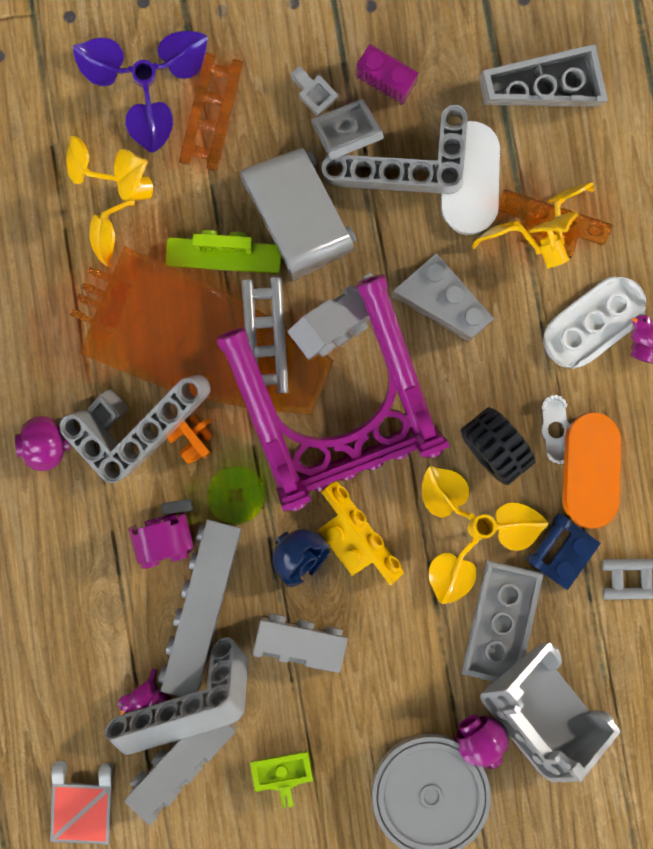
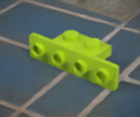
[166,230,281,274]

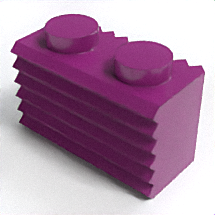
[356,44,419,105]

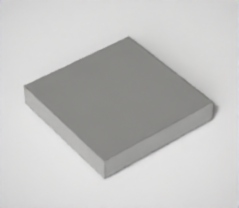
[311,99,384,160]

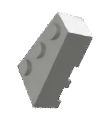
[391,253,494,342]
[287,273,391,360]
[252,613,348,673]

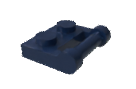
[525,513,601,590]

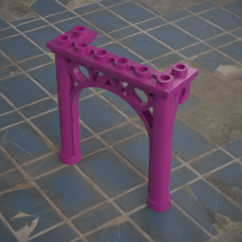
[216,274,450,512]

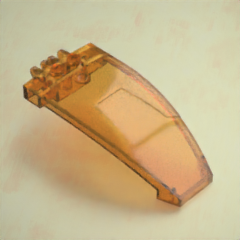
[70,246,334,415]

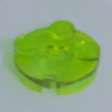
[208,467,266,524]

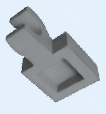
[290,66,339,117]

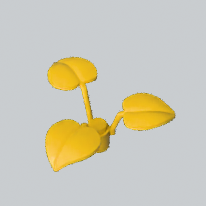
[66,136,153,266]
[472,182,595,269]
[421,466,549,604]

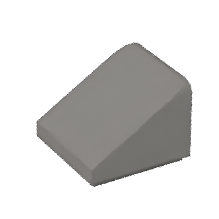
[86,389,129,431]

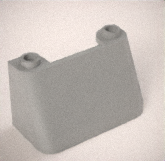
[239,148,357,282]
[480,642,621,782]

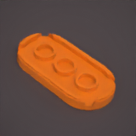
[562,413,621,529]

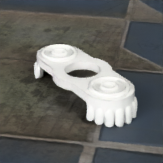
[541,395,569,464]

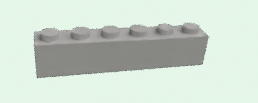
[158,519,242,697]

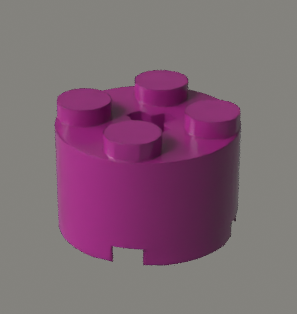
[128,513,194,569]

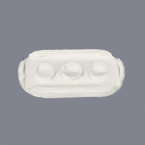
[441,121,500,235]
[543,277,646,368]

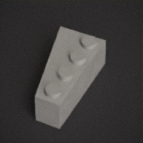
[478,44,608,107]
[124,724,237,826]

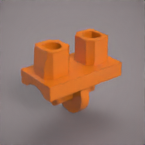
[167,412,214,465]

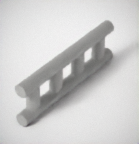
[242,277,289,394]
[602,558,653,600]

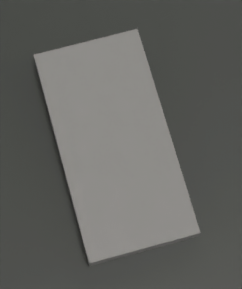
[461,560,544,682]

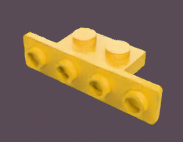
[318,481,404,585]

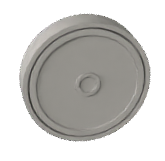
[371,733,491,849]

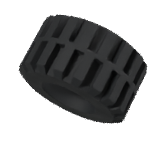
[461,407,536,486]

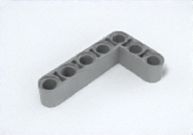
[321,104,467,194]
[60,374,211,483]
[105,637,248,755]

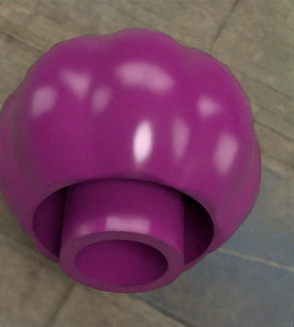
[15,416,70,471]
[454,714,508,770]

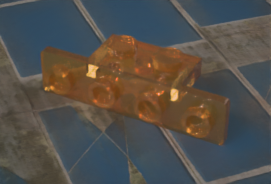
[498,189,613,259]

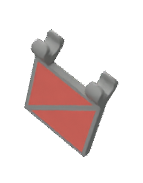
[50,761,114,845]

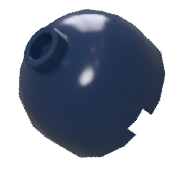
[272,529,330,587]

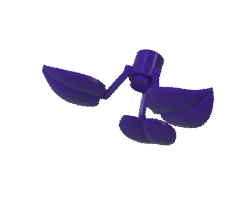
[73,31,208,153]

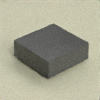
[161,499,194,515]

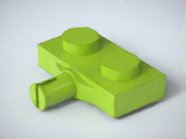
[250,750,313,808]

